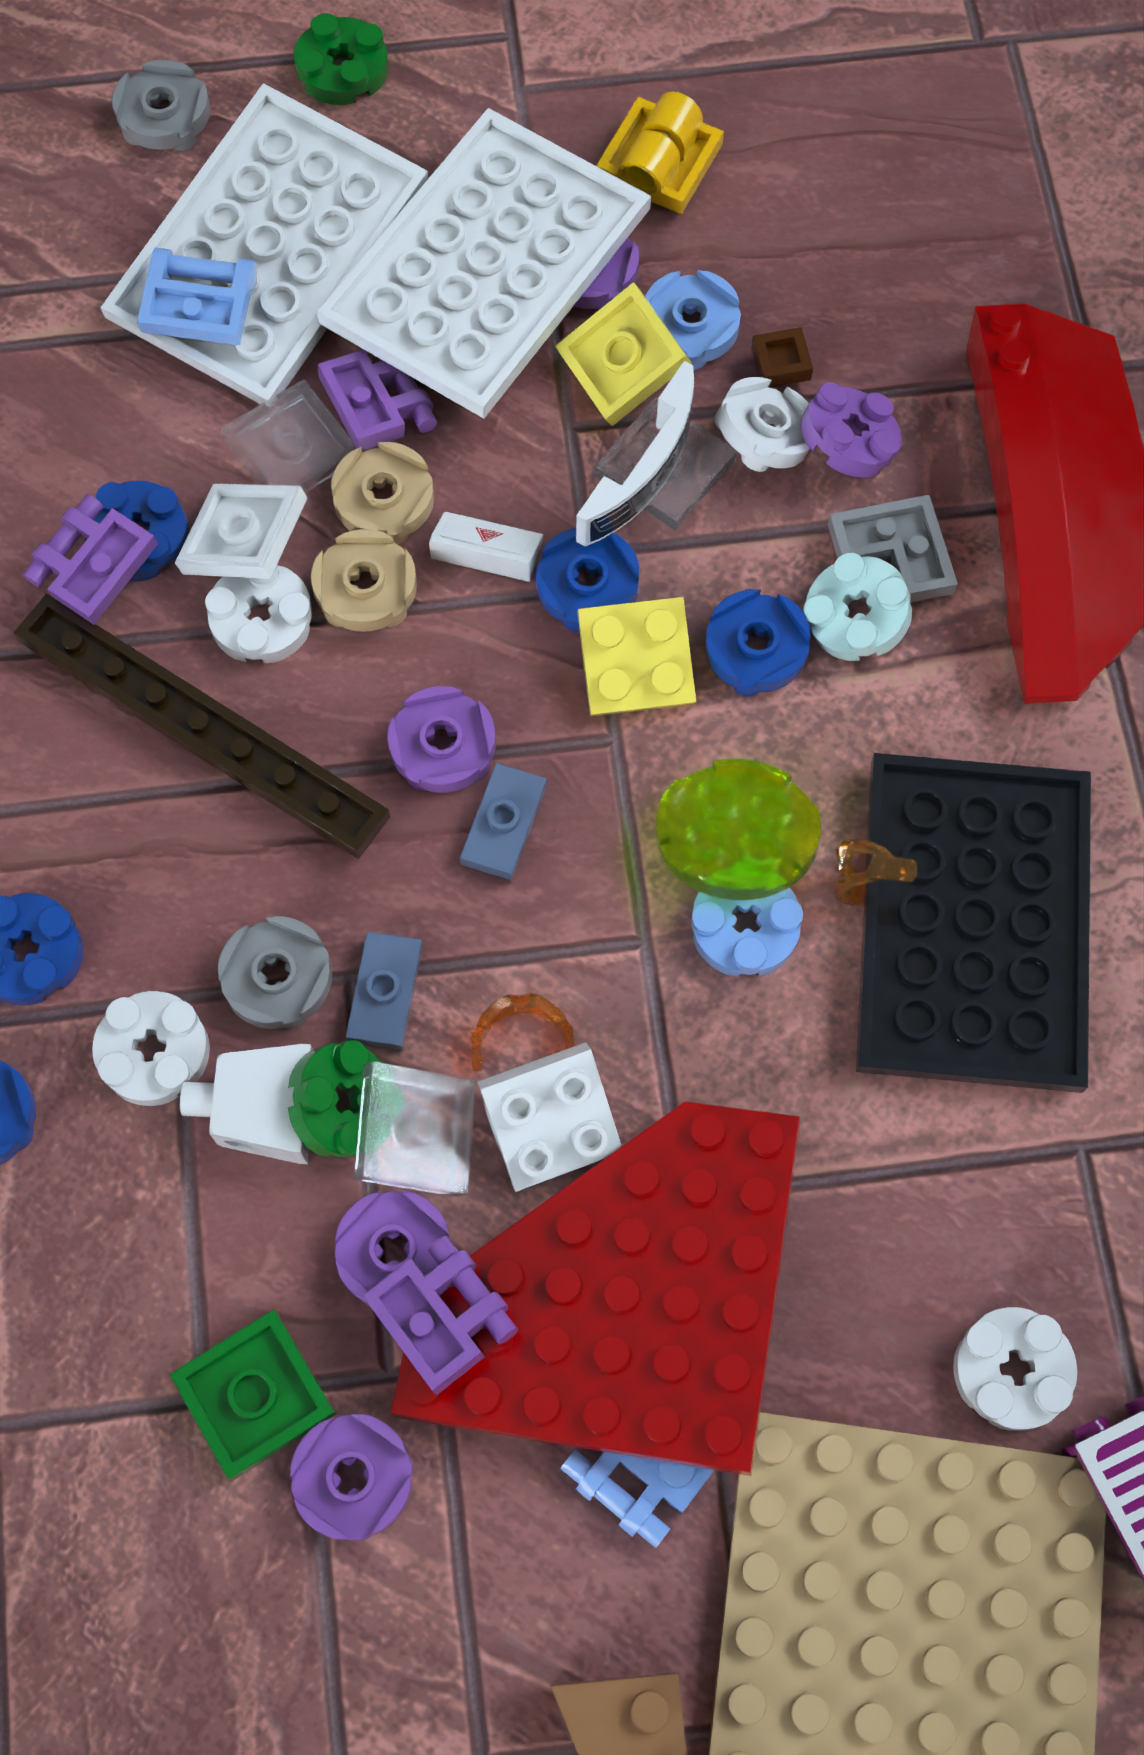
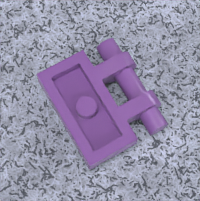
[318,349,437,451]
[22,494,158,625]
[363,1236,518,1396]

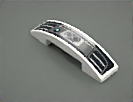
[576,361,694,547]

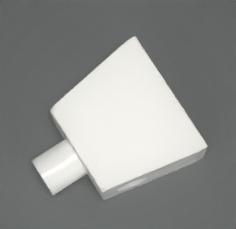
[180,1044,313,1164]

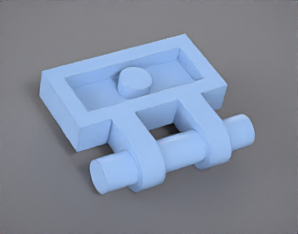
[560,1449,714,1548]

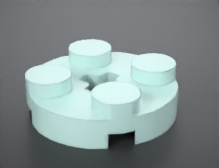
[803,553,912,661]

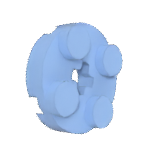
[645,270,741,370]
[691,863,803,977]

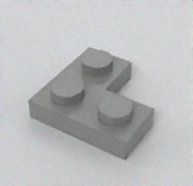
[827,495,958,603]

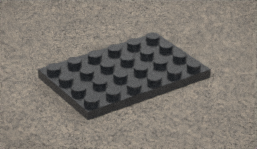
[856,753,1091,1093]

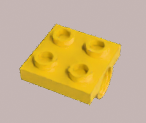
[596,91,724,214]

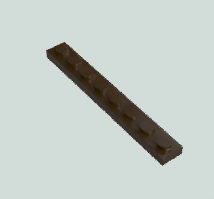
[13,593,390,859]

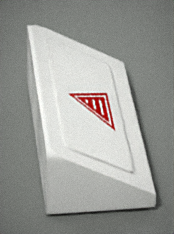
[429,512,543,582]

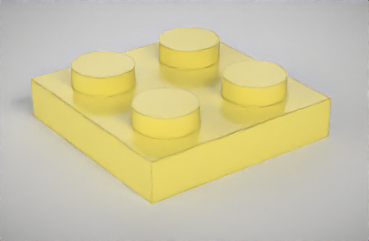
[555,282,692,426]
[577,597,696,717]

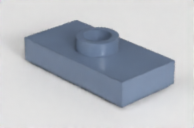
[460,763,547,881]
[346,932,423,1051]

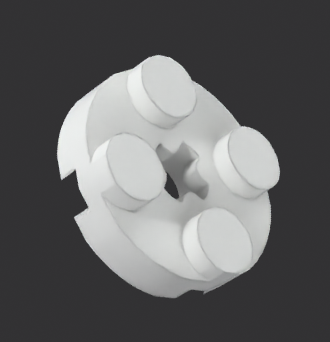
[714,377,811,472]
[205,565,313,664]
[92,991,210,1106]
[953,1307,1077,1431]

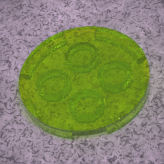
[656,759,821,900]

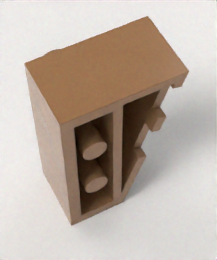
[551,1672,687,1755]

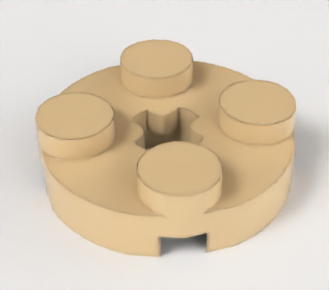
[331,442,434,545]
[311,529,417,632]

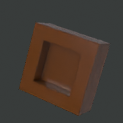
[751,327,813,388]

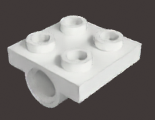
[477,1042,622,1192]

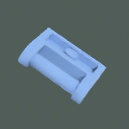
[137,247,257,345]

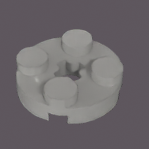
[112,60,211,151]
[218,916,332,1030]

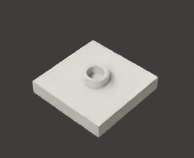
[175,484,307,579]

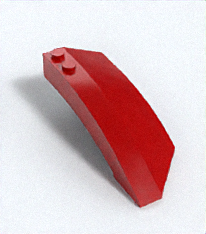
[966,304,1144,704]

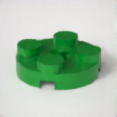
[294,13,389,105]
[288,1040,402,1158]

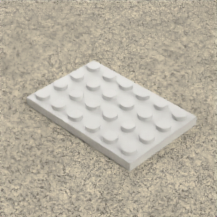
[100,83,429,410]
[317,108,651,419]

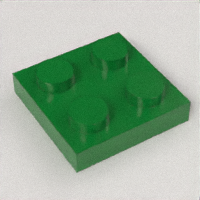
[169,1309,337,1481]

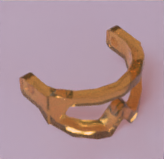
[834,839,917,907]
[471,993,574,1071]

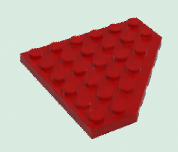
[391,1102,800,1476]

